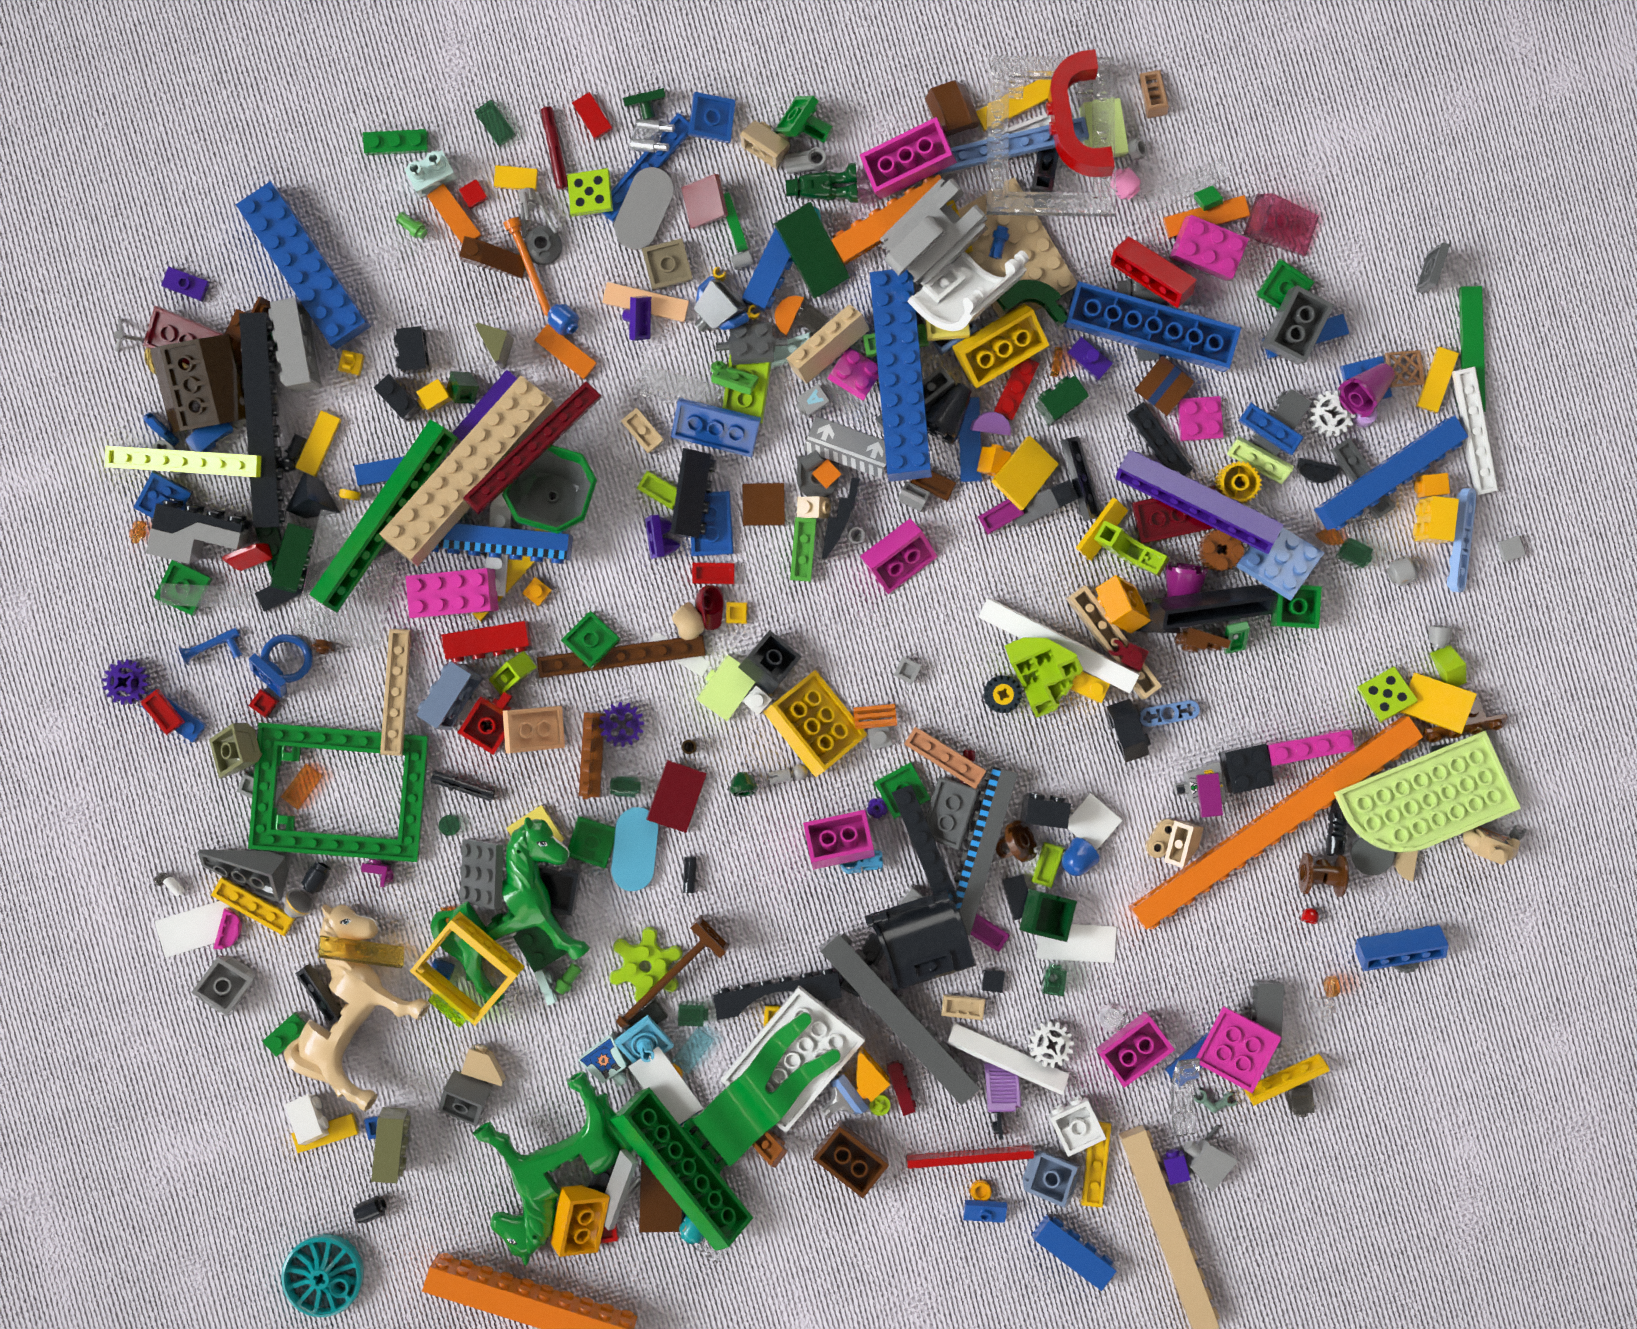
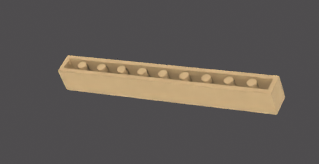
[1118,1125,1220,1329]

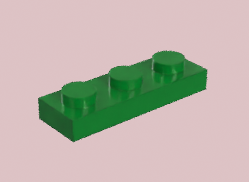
[363,129,429,156]

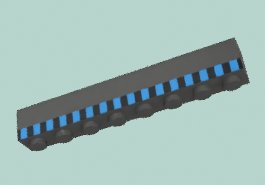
[954,766,1018,936]

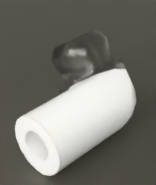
[154,872,185,897]

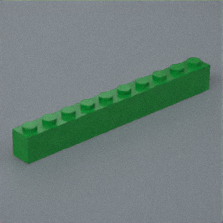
[309,419,458,613]

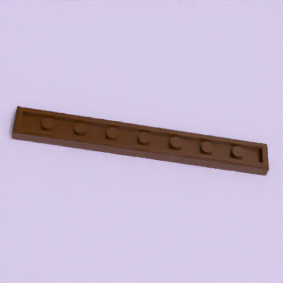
[536,635,706,678]

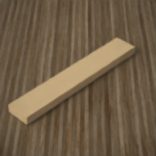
[380,629,412,756]

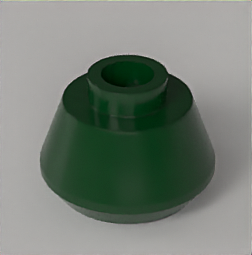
[729,772,758,797]

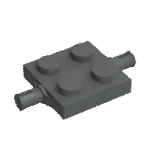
[716,322,788,365]

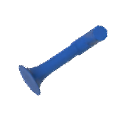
[178,627,243,666]

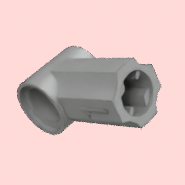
[785,147,827,175]

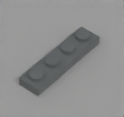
[1330,437,1395,519]

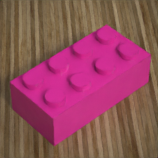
[860,117,957,200]
[405,568,499,619]

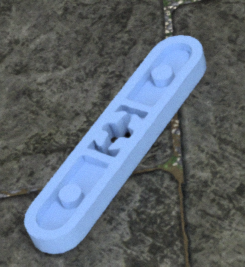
[1447,488,1476,592]

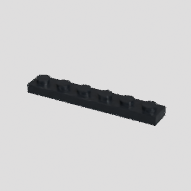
[892,784,960,904]

